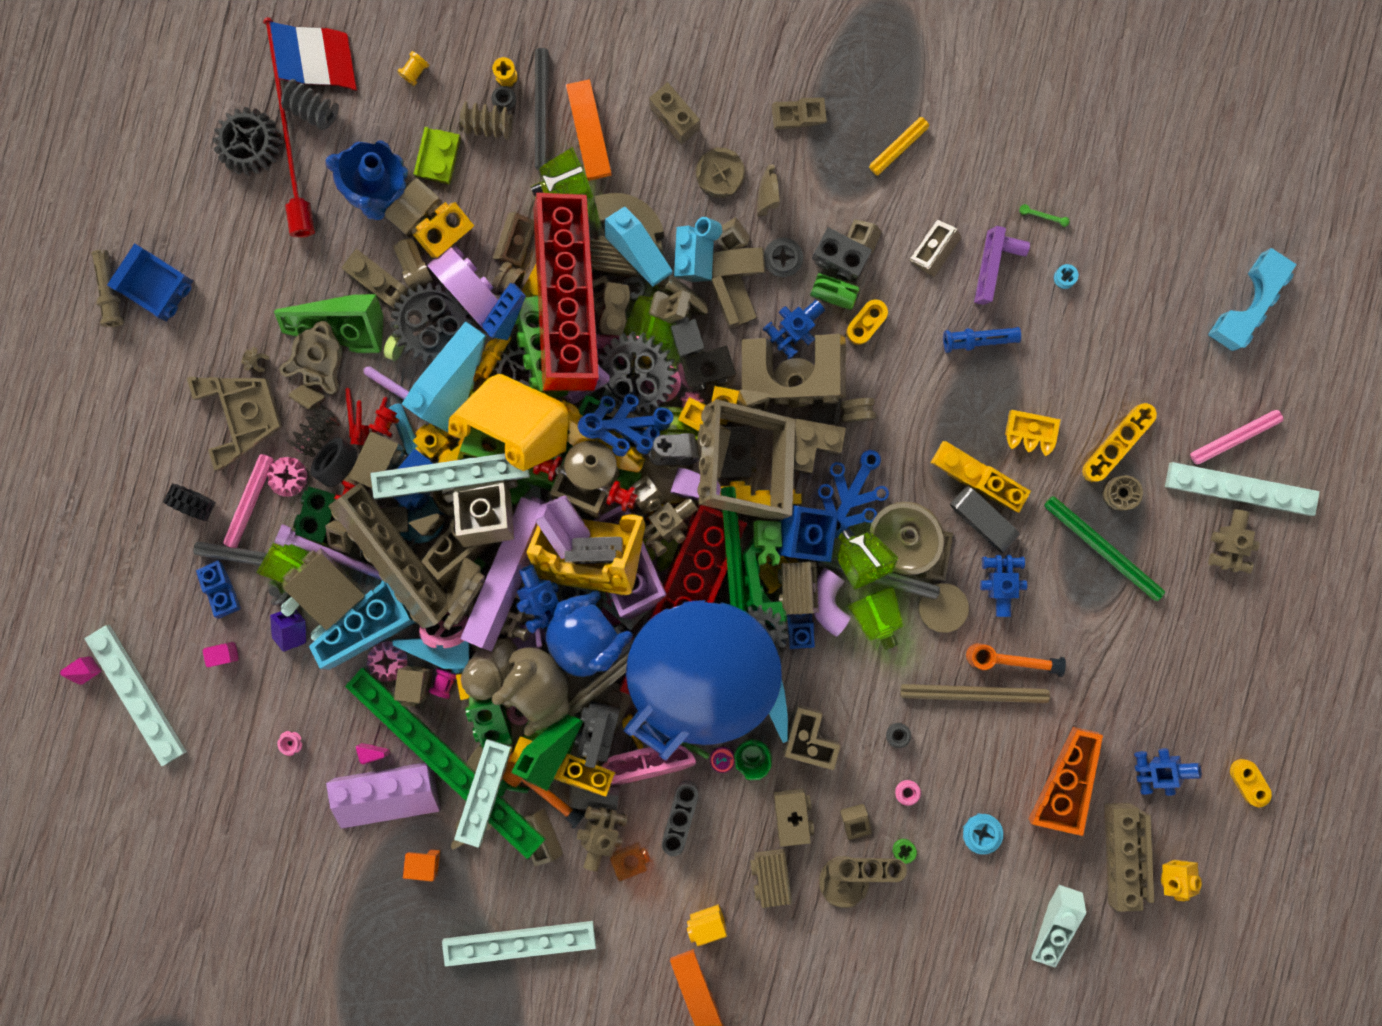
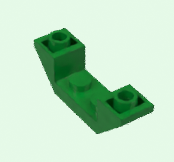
[741,537,787,628]

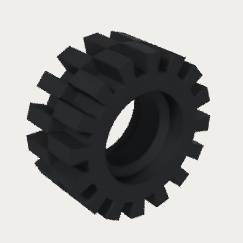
[163,483,216,521]

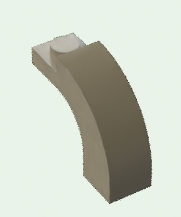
[594,193,664,255]

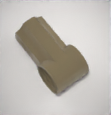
[393,238,434,291]

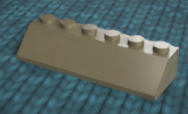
[328,483,448,629]

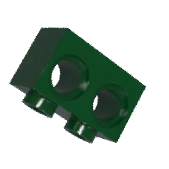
[293,486,338,543]

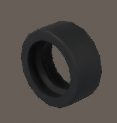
[311,438,357,487]

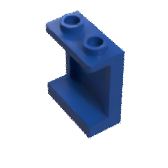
[107,243,194,322]

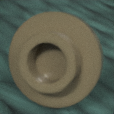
[241,347,269,372]

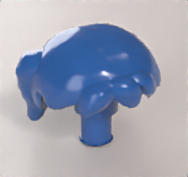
[325,140,408,220]
[546,590,633,677]

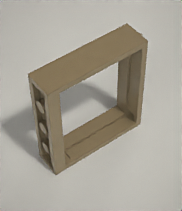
[697,399,795,521]

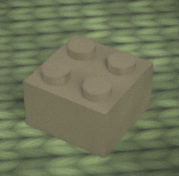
[453,480,514,547]

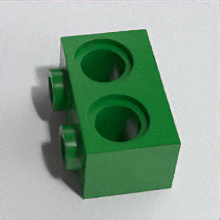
[465,696,512,750]

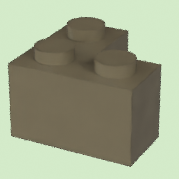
[794,419,846,475]
[783,704,841,770]

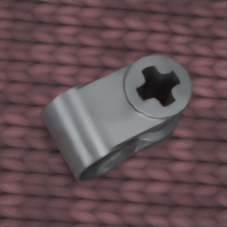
[647,433,699,466]

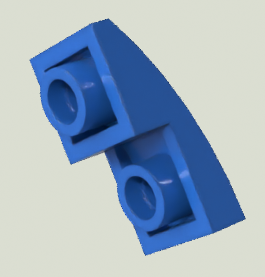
[196,560,241,619]
[787,613,815,649]

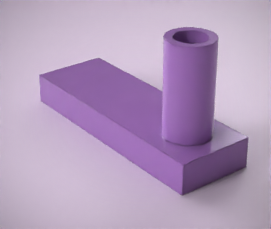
[974,226,1030,305]

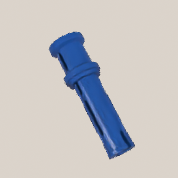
[943,327,1021,353]

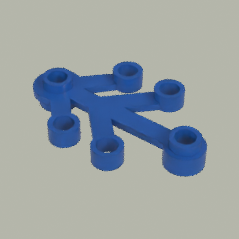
[578,394,673,456]
[817,450,889,538]

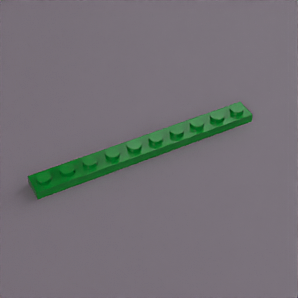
[345,668,546,860]

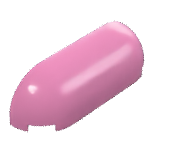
[601,743,696,786]

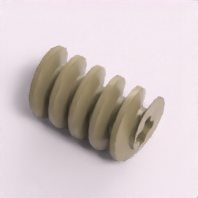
[459,101,513,140]

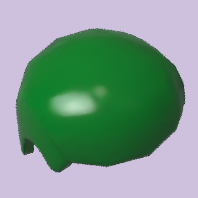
[734,739,772,780]

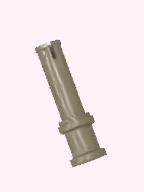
[91,250,124,327]

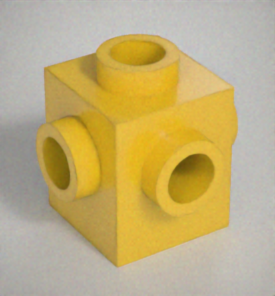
[413,423,453,460]
[1161,860,1202,901]

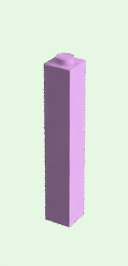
[460,496,546,652]

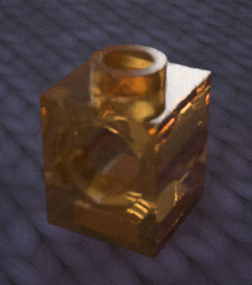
[610,842,650,882]

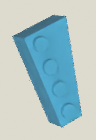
[309,580,416,670]

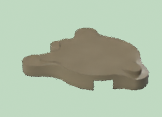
[279,321,342,395]
[443,572,486,630]

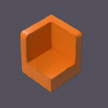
[403,850,440,881]

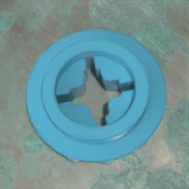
[962,813,1003,854]

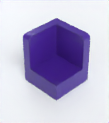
[270,610,306,652]

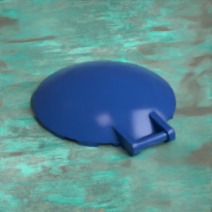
[624,600,782,761]

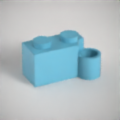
[674,217,722,282]

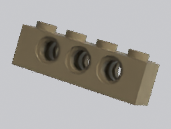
[1104,803,1154,912]

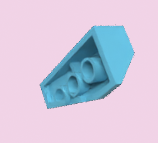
[402,322,487,432]

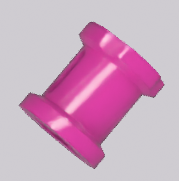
[428,667,457,699]

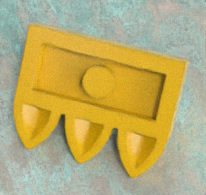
[1005,410,1061,456]

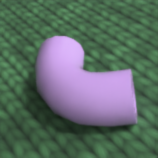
[814,567,851,637]

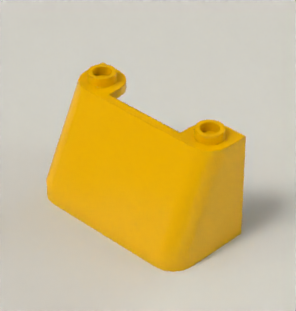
[448,374,569,471]
[526,514,645,595]

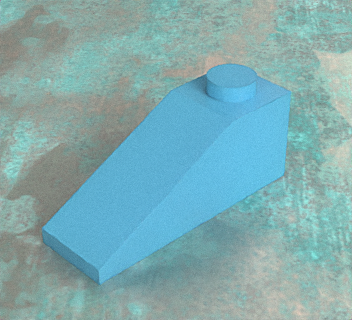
[605,207,672,286]
[393,638,473,673]

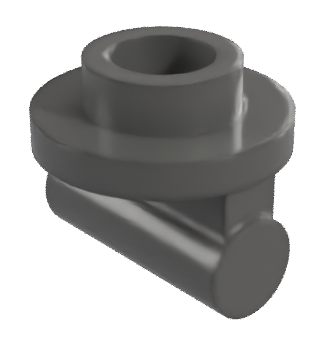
[268,580,291,606]

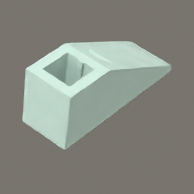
[1031,885,1086,968]

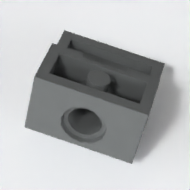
[574,701,620,768]

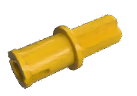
[475,337,511,380]

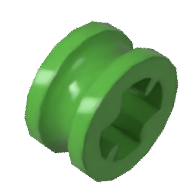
[892,839,917,864]

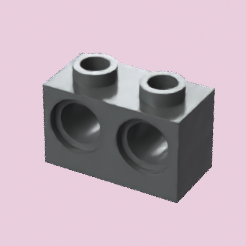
[812,227,872,281]
[671,318,704,363]

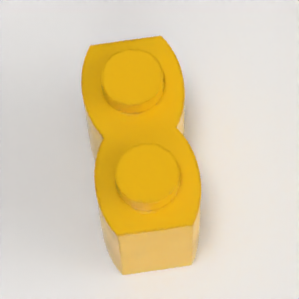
[687,904,727,947]

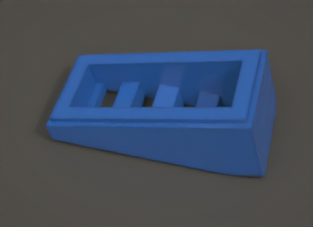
[482,283,526,340]

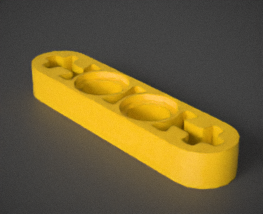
[1082,403,1157,482]

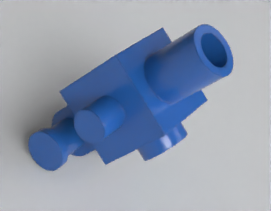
[762,300,825,359]
[980,555,1027,617]
[517,565,559,633]
[1134,748,1202,796]

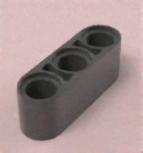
[950,486,1020,553]
[662,780,698,857]

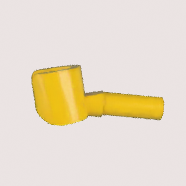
[622,714,644,750]

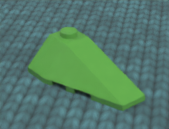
[274,294,383,353]

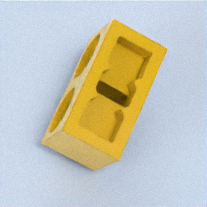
[413,202,474,259]

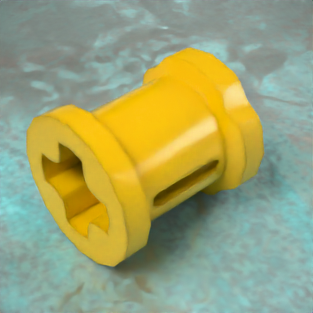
[397,51,430,86]
[492,57,518,87]

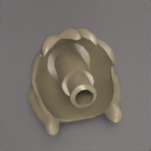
[492,647,570,736]

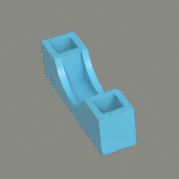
[1208,248,1297,351]

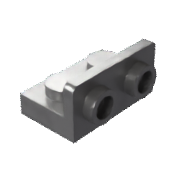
[565,537,623,564]

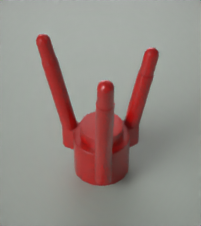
[345,388,388,445]

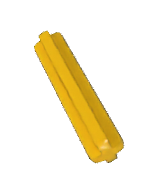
[869,117,929,175]

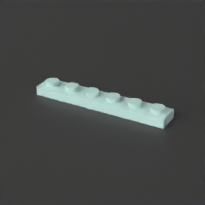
[370,453,530,500]
[1165,462,1320,516]
[84,625,187,766]
[442,921,596,967]

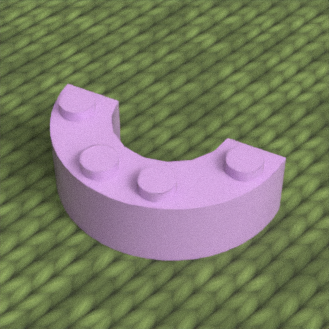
[427,245,498,339]

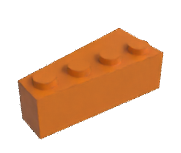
[1028,727,1103,836]

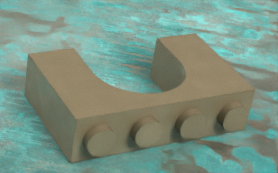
[742,334,846,405]

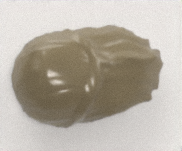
[461,636,518,700]

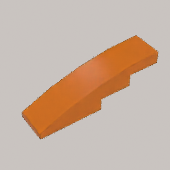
[566,79,612,181]
[670,949,724,1026]

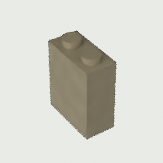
[283,548,365,631]

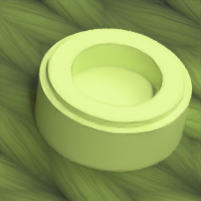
[384,336,404,361]

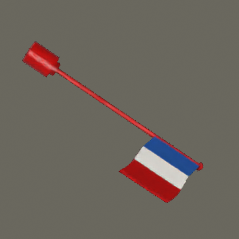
[263,17,357,238]

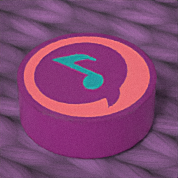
[710,747,735,773]

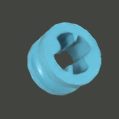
[1054,264,1079,289]

